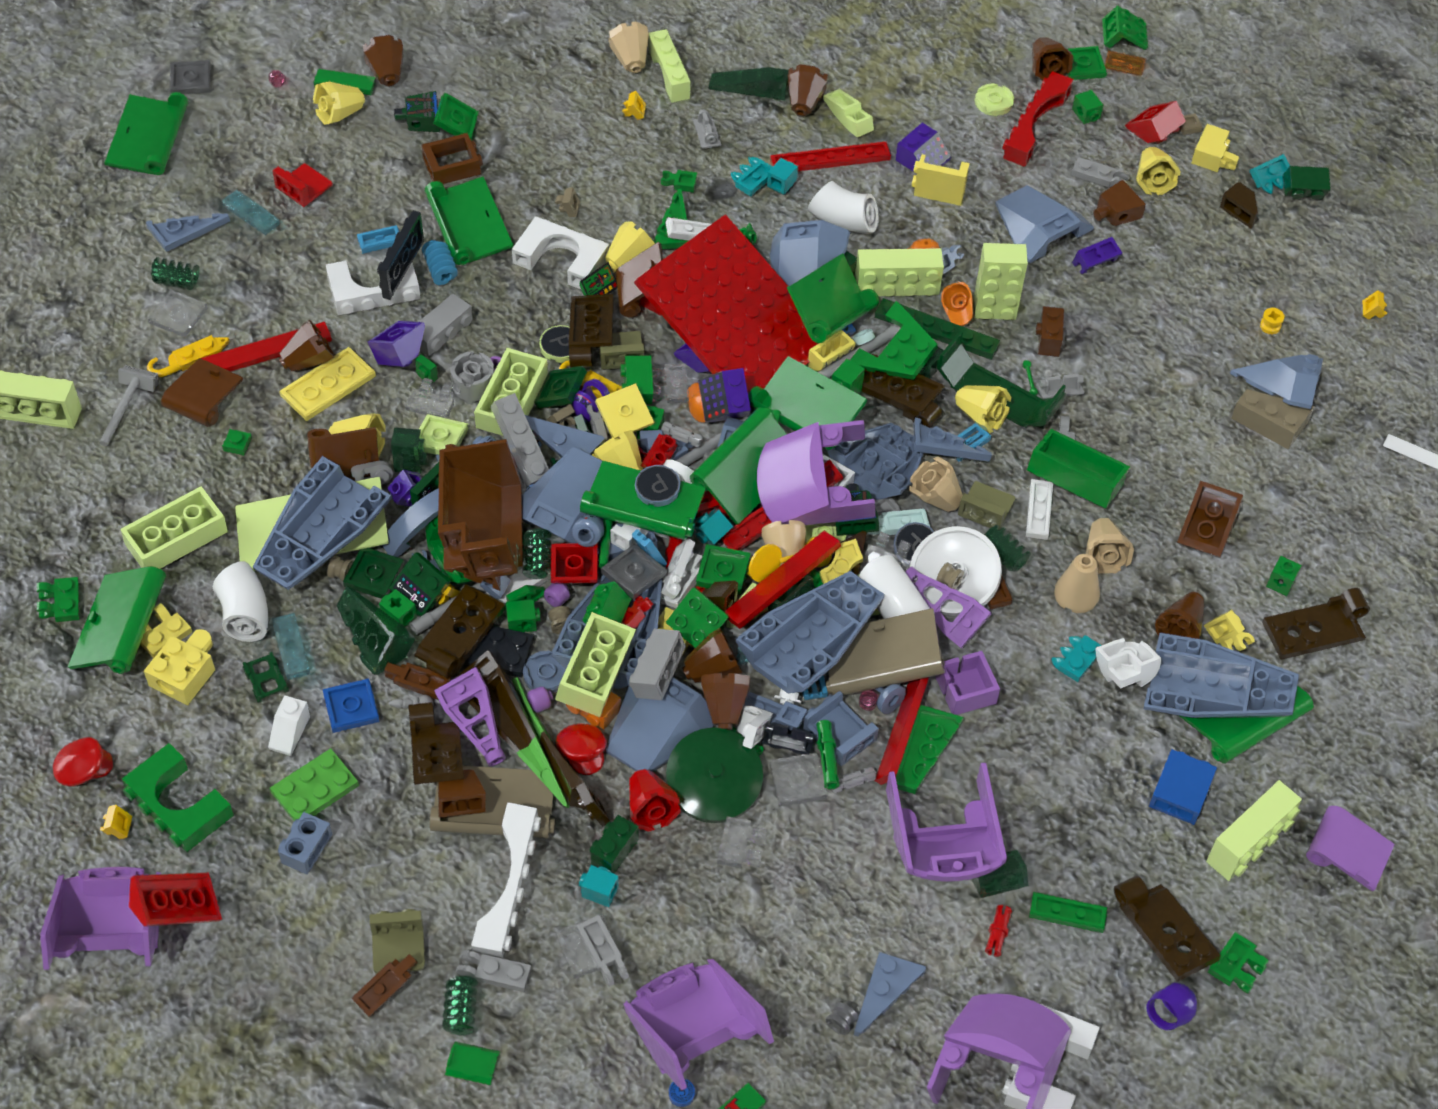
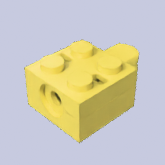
[144,629,215,706]

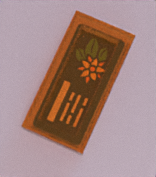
[1105,50,1146,76]

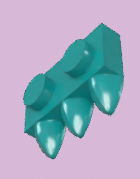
[1249,154,1290,194]
[731,157,773,197]
[1051,635,1102,682]

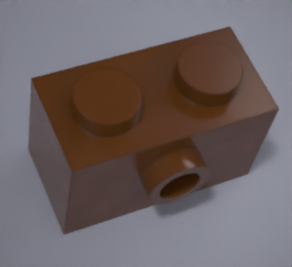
[1035,306,1064,357]

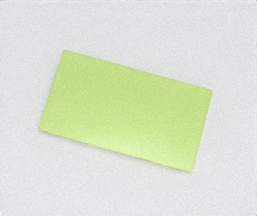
[235,477,389,571]

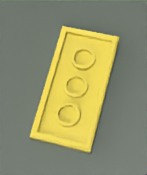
[280,347,376,421]

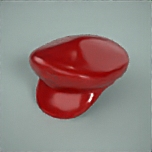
[555,723,607,775]
[53,737,113,787]

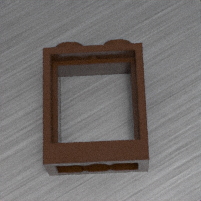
[421,133,483,184]

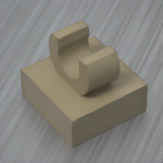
[555,188,580,217]
[547,404,576,426]

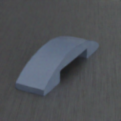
[382,488,439,557]
[744,692,807,730]

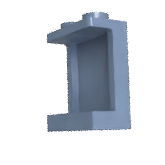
[803,691,879,767]

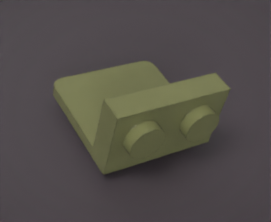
[369,909,425,974]

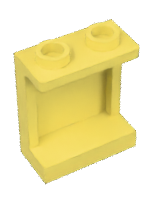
[911,154,970,206]

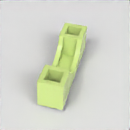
[648,29,690,103]

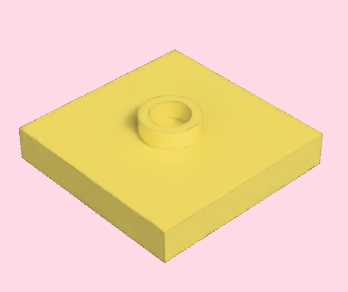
[595,384,654,439]

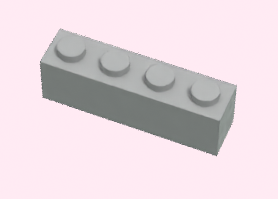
[490,393,549,487]

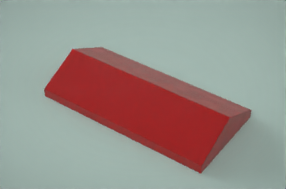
[129,872,222,926]

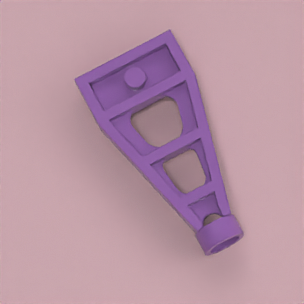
[906,566,992,649]
[434,667,506,767]

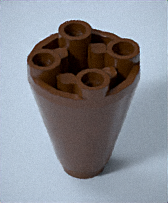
[1155,592,1204,639]

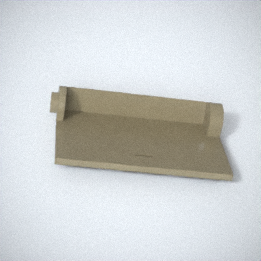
[826,608,945,696]
[430,766,555,838]

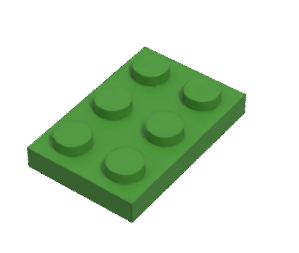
[270,748,359,821]

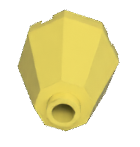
[313,82,365,125]
[1136,147,1181,195]
[605,222,655,273]
[955,385,1011,433]
[329,413,386,458]
[591,430,643,471]

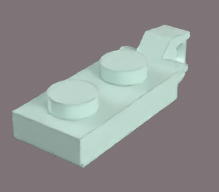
[867,508,930,536]

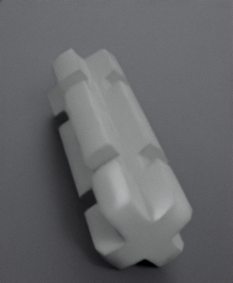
[661,422,703,447]
[832,767,876,793]

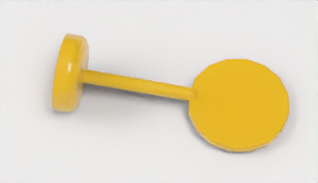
[749,536,832,582]

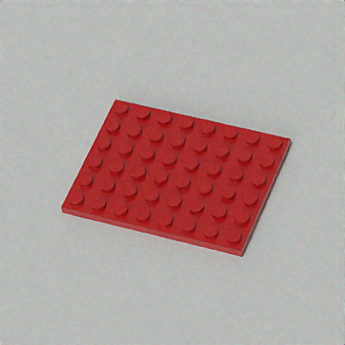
[634,214,819,409]

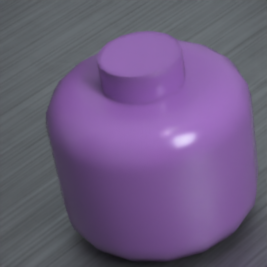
[544,583,570,607]
[527,686,553,713]

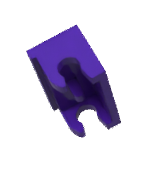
[1072,237,1122,274]

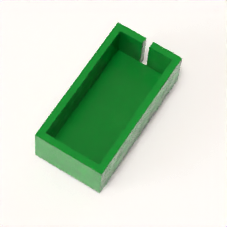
[1027,429,1130,509]

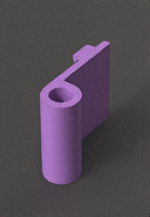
[1306,806,1395,891]

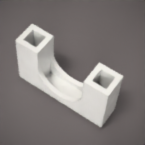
[512,216,609,289]
[326,261,420,315]
[1002,1004,1100,1109]

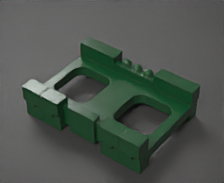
[242,652,289,703]

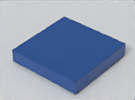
[322,678,380,733]

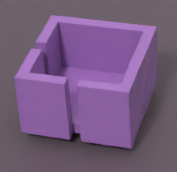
[935,651,1000,715]

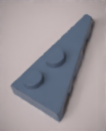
[146,213,230,252]
[525,415,606,458]
[913,418,992,462]

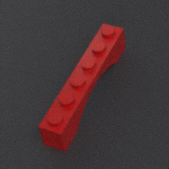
[1002,71,1073,167]

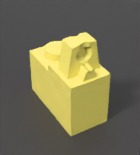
[1191,124,1239,172]

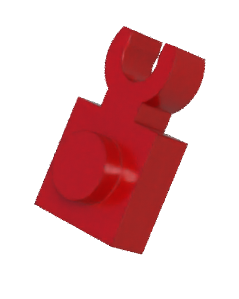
[621,596,653,629]

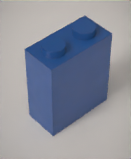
[1148,749,1217,825]

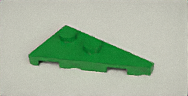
[653,189,689,249]

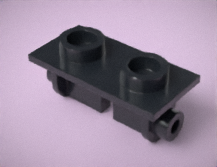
[762,722,814,755]

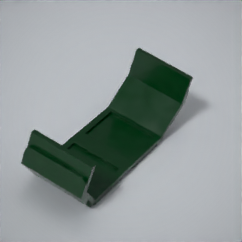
[937,330,1066,428]

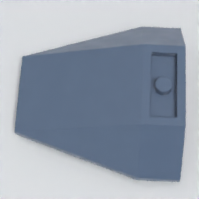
[995,185,1094,263]
[770,220,850,286]
[827,423,924,500]
[522,447,603,543]
[605,677,715,772]

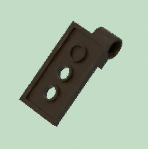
[569,294,614,368]
[862,353,945,428]
[414,584,505,679]
[1262,588,1370,660]
[408,702,464,785]
[1113,875,1220,982]

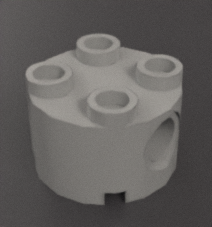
[450,352,494,404]

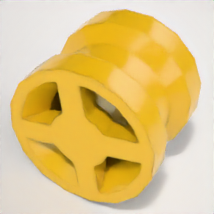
[1260,308,1284,334]

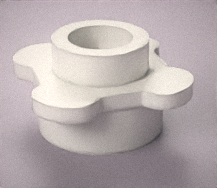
[774,689,801,705]

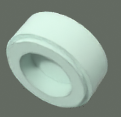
[853,328,875,345]

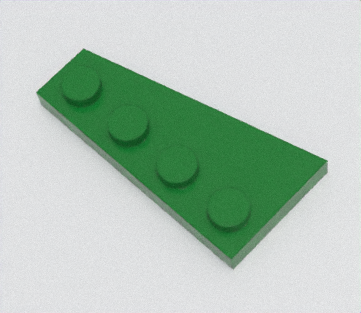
[896,705,964,794]

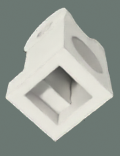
[611,524,649,551]

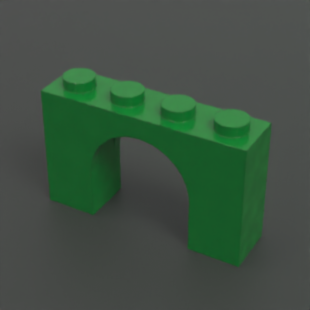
[122,743,234,852]

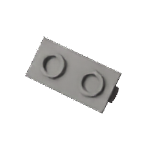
[693,109,721,149]
[1037,373,1084,399]

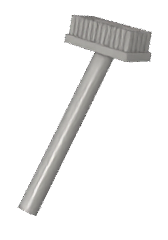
[99,365,158,446]

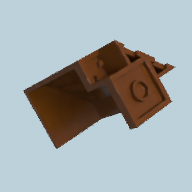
[438,439,523,591]

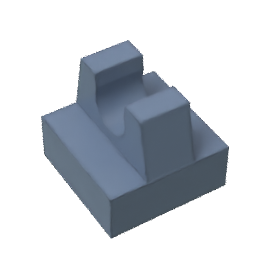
[640,430,662,453]

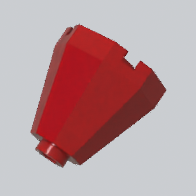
[629,769,681,832]

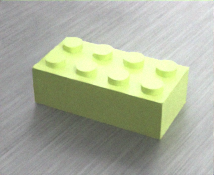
[973,243,1028,320]
[855,248,944,296]
[474,348,548,436]
[0,370,82,429]
[120,486,228,569]
[555,612,636,717]
[1206,780,1302,881]

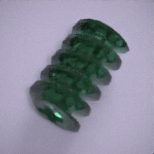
[151,257,200,290]
[984,525,1031,572]
[522,528,552,579]
[442,976,478,1036]

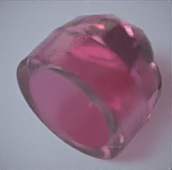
[268,70,286,88]
[859,690,878,711]

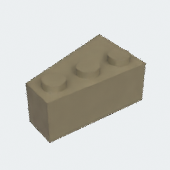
[1231,389,1315,450]

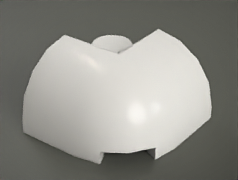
[1096,638,1161,688]

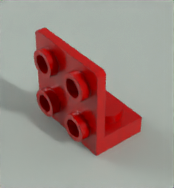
[272,163,333,207]

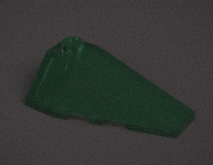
[708,67,789,101]
[336,586,416,675]

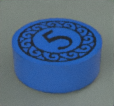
[669,1079,695,1107]

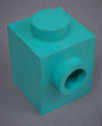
[767,158,798,194]
[694,509,733,545]
[579,865,619,908]

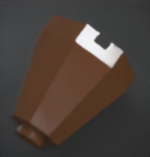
[363,35,404,87]
[1032,37,1073,81]
[787,64,828,116]
[279,320,335,371]
[682,628,742,683]
[701,673,750,730]

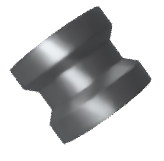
[825,1002,858,1035]

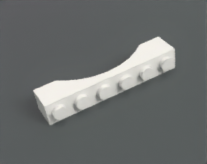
[471,803,541,958]

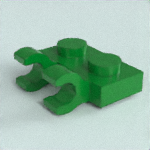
[37,577,80,622]
[1208,932,1269,993]

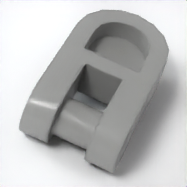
[351,461,393,485]

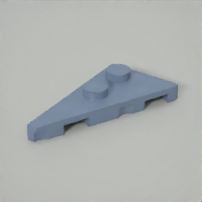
[854,952,926,1037]

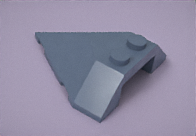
[1230,354,1323,409]

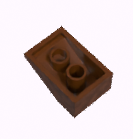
[1177,481,1243,558]

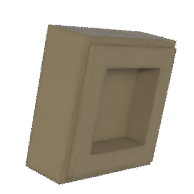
[1179,113,1203,135]

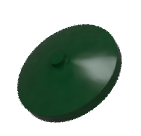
[666,727,763,823]

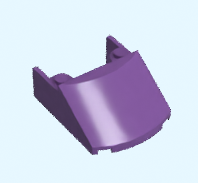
[757,420,875,525]
[886,763,1007,882]
[40,867,161,970]
[623,959,774,1090]
[927,994,1071,1109]

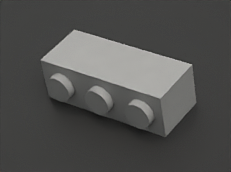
[419,294,473,357]
[629,629,686,700]

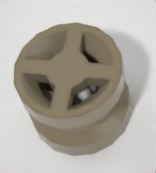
[327,555,354,581]
[936,562,964,590]
[548,606,571,634]

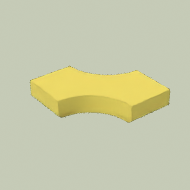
[820,539,863,584]

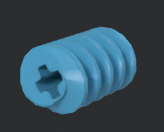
[422,240,458,285]

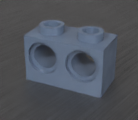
[278,812,332,875]

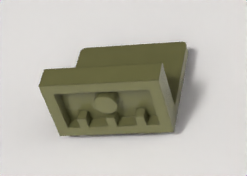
[599,331,644,369]
[958,481,1015,531]

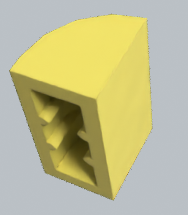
[808,330,856,371]

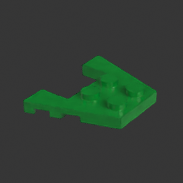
[850,301,938,380]

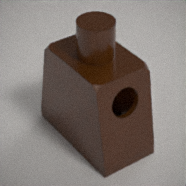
[1093,180,1146,226]
[438,769,486,818]

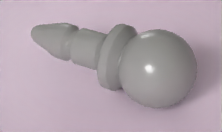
[389,695,434,709]

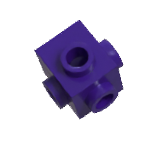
[388,470,422,507]

